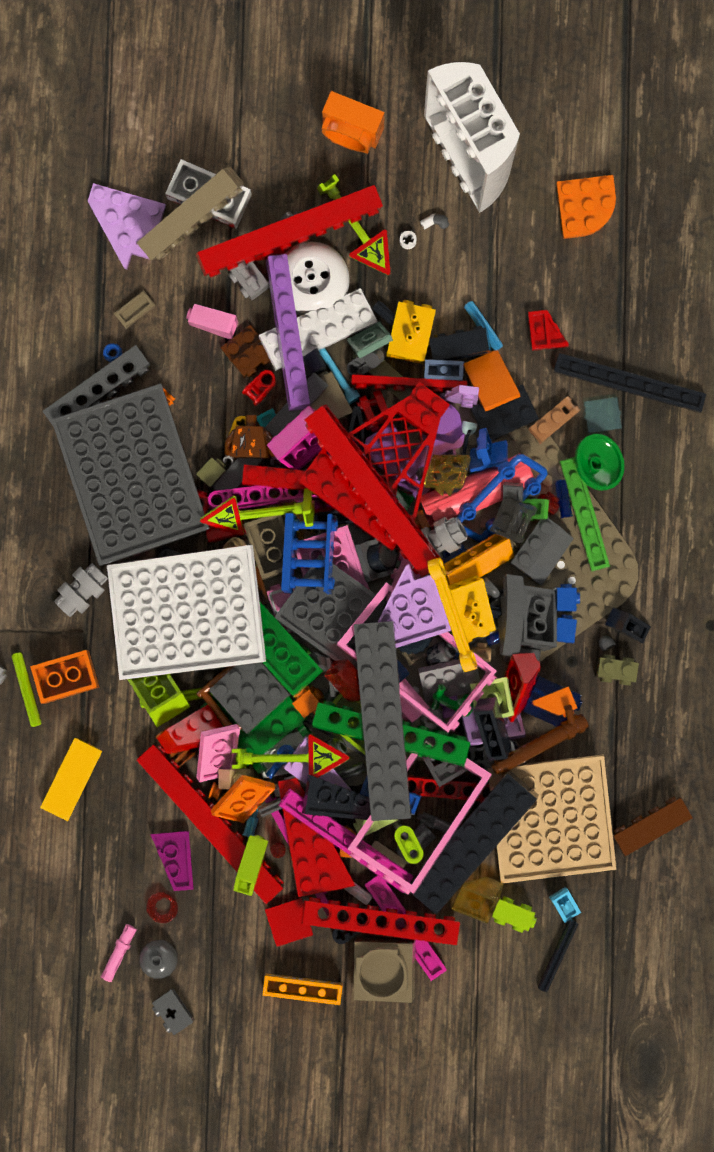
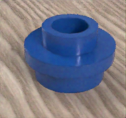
[103,343,122,362]

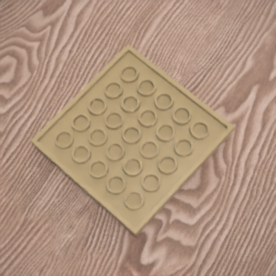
[487,754,616,883]

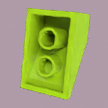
[127,674,190,727]

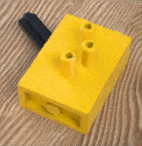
[372,300,436,365]
[449,576,502,643]

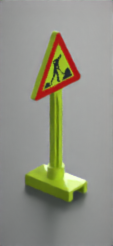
[317,174,390,275]
[200,488,315,535]
[232,734,350,778]

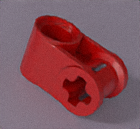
[242,370,277,406]

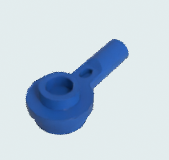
[266,745,295,779]

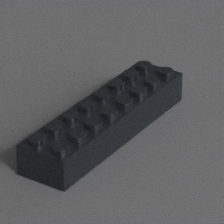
[410,770,539,914]

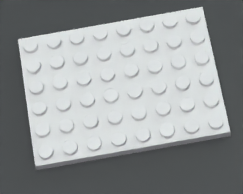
[107,545,266,680]

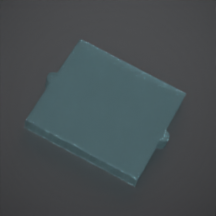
[584,397,622,433]

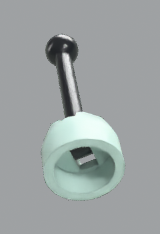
[458,421,477,467]

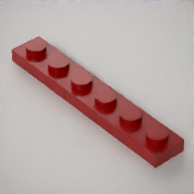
[352,374,467,393]

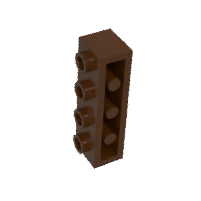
[613,796,693,856]

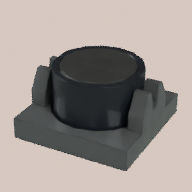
[355,537,397,582]

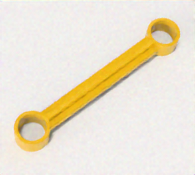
[428,557,477,672]

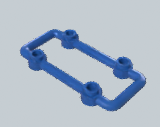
[457,454,548,542]

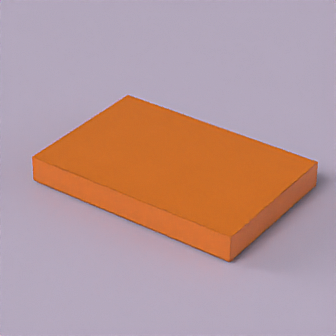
[463,350,520,412]
[211,775,276,823]

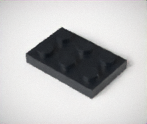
[470,384,539,441]

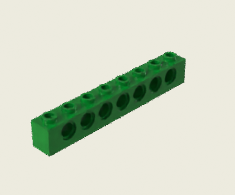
[312,701,470,767]

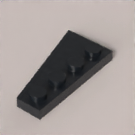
[302,774,371,820]

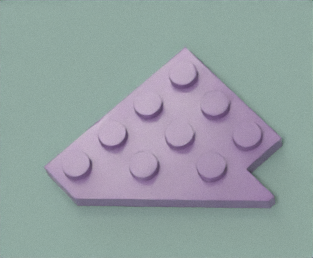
[88,183,166,269]
[378,564,451,648]

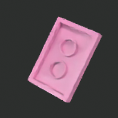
[196,724,240,782]

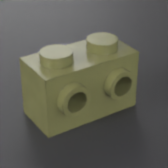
[595,654,639,686]

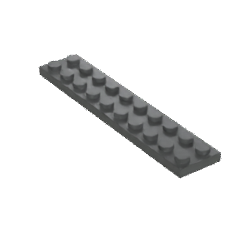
[354,621,411,821]

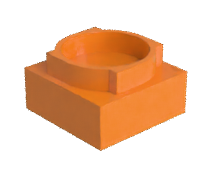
[322,91,385,154]

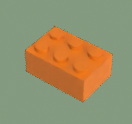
[30,650,100,704]

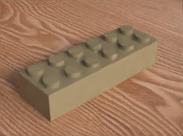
[137,166,245,261]

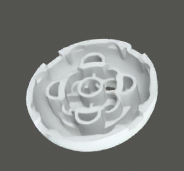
[284,242,350,316]

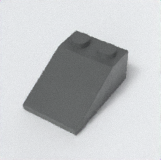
[521,585,557,651]

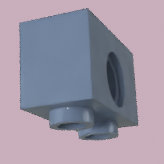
[424,360,464,381]

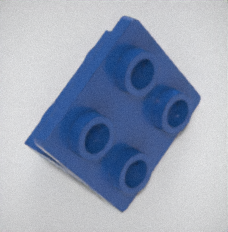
[469,428,508,472]

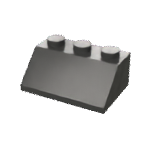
[510,518,574,586]

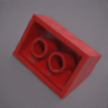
[504,653,540,722]

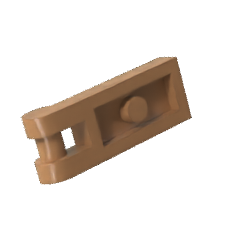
[528,396,580,444]

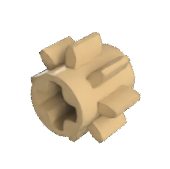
[471,643,491,662]

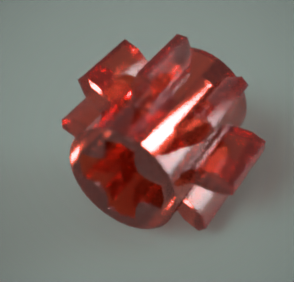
[537,492,559,515]

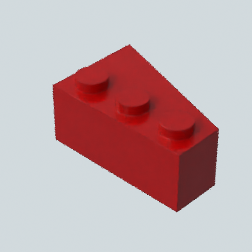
[157,705,223,754]

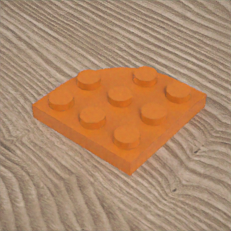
[556,175,616,239]

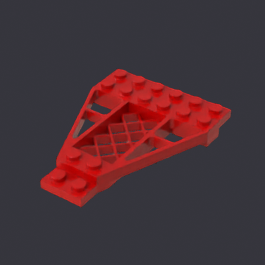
[298,382,450,551]

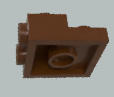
[221,325,271,378]

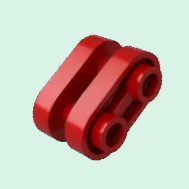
[356,390,394,433]

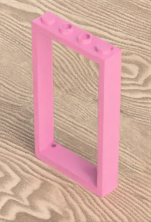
[336,582,496,733]
[348,738,492,894]

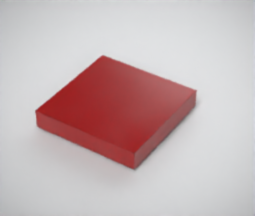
[265,897,314,947]

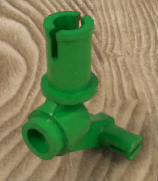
[431,684,474,717]

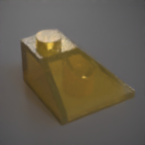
[452,877,504,924]

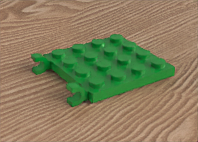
[200,696,312,774]

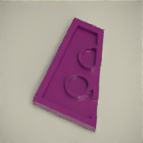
[150,831,194,891]

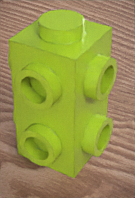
[491,896,537,933]

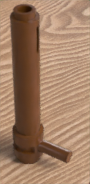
[491,705,589,775]

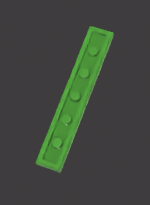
[560,457,610,572]

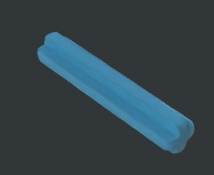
[464,301,503,351]

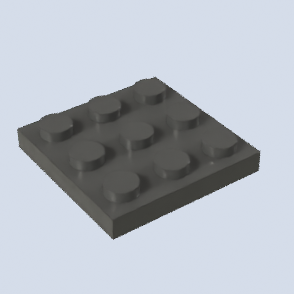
[209,662,291,734]

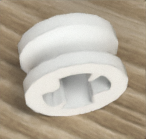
[400,231,417,249]

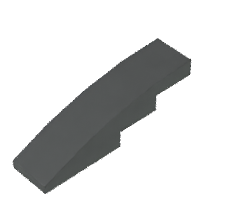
[498,574,524,656]

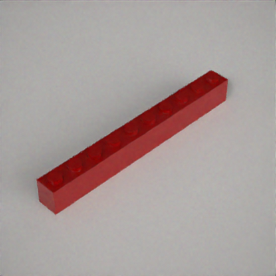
[196,185,383,278]
[304,404,443,577]
[136,744,284,904]

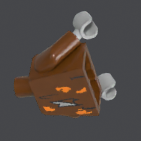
[223,415,281,466]

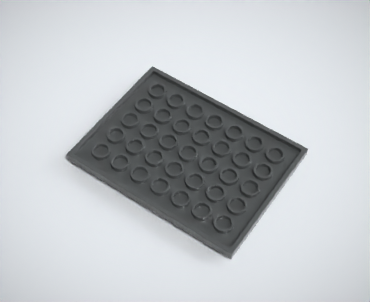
[52,384,210,566]

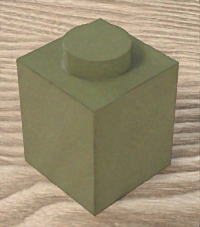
[196,457,226,489]

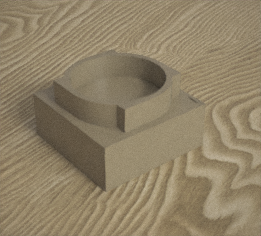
[354,937,416,1003]

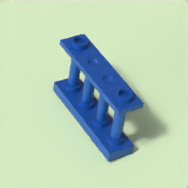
[281,513,338,594]

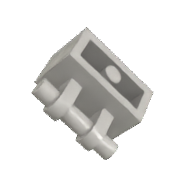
[228,261,270,301]

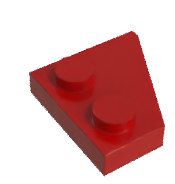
[528,310,569,351]

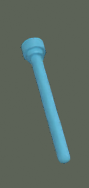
[319,348,361,405]

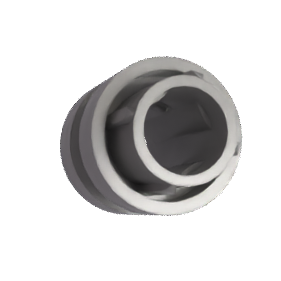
[421,517,468,558]
[54,563,108,617]

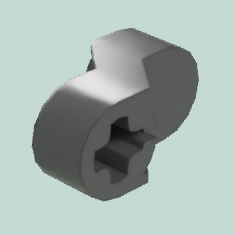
[347,348,384,376]

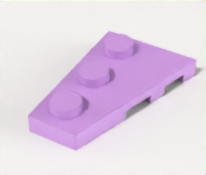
[439,385,479,408]

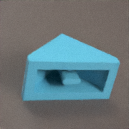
[549,887,581,923]

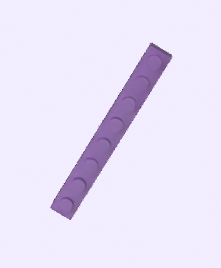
[266,254,310,411]

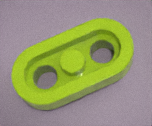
[395,826,423,864]

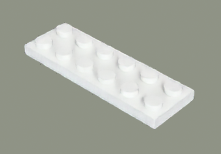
[259,288,378,371]

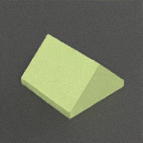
[470,677,514,718]

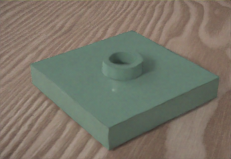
[347,322,393,359]

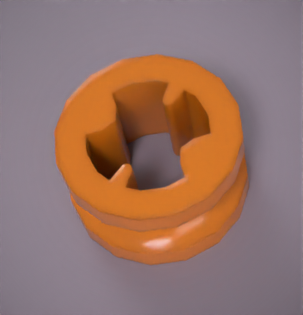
[209,782,222,801]

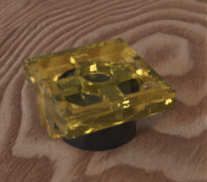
[424,454,471,496]

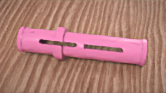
[101,924,137,982]

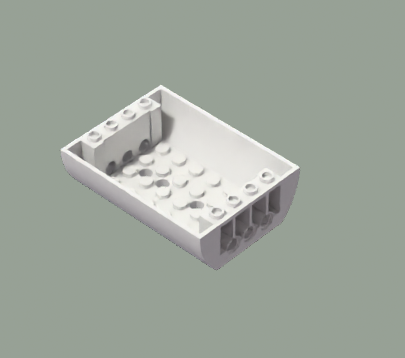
[424,62,520,213]

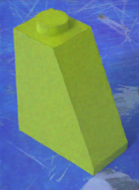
[233,835,268,896]

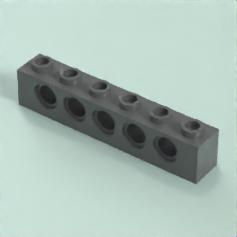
[42,345,151,427]

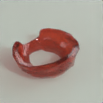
[147,892,178,923]

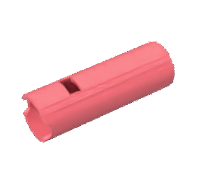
[420,455,534,530]

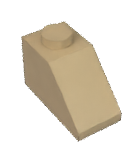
[218,768,254,789]

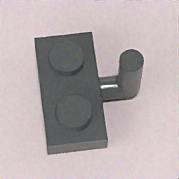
[393,821,436,864]

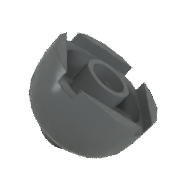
[139,939,178,979]

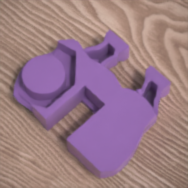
[365,404,465,500]

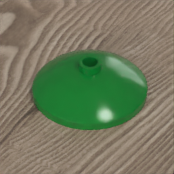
[575,434,624,491]

